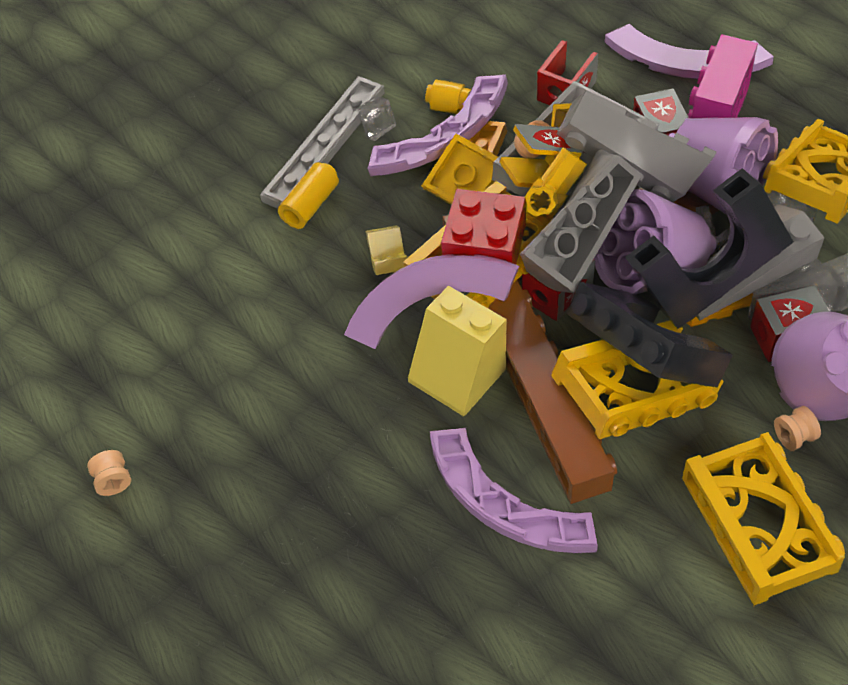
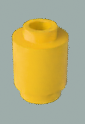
[425,79,472,114]

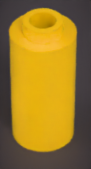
[277,162,339,229]

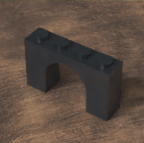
[625,168,794,329]
[566,282,733,388]

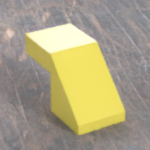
[365,225,407,275]

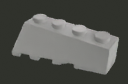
[557,90,716,202]
[520,155,642,293]

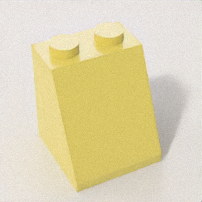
[408,286,507,416]

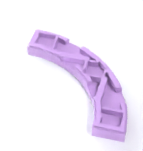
[605,24,774,79]
[368,75,508,176]
[344,254,519,349]
[430,428,598,553]

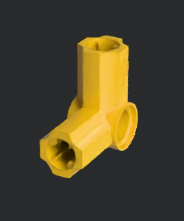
[524,147,587,220]

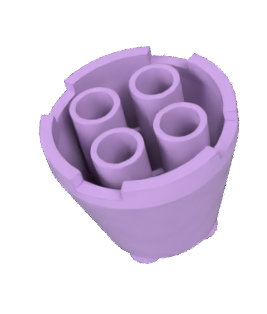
[669,117,778,214]
[594,189,716,294]
[772,312,848,421]

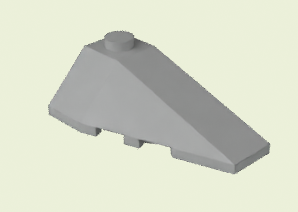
[696,204,824,321]

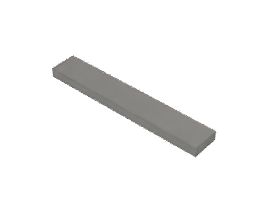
[260,76,385,209]

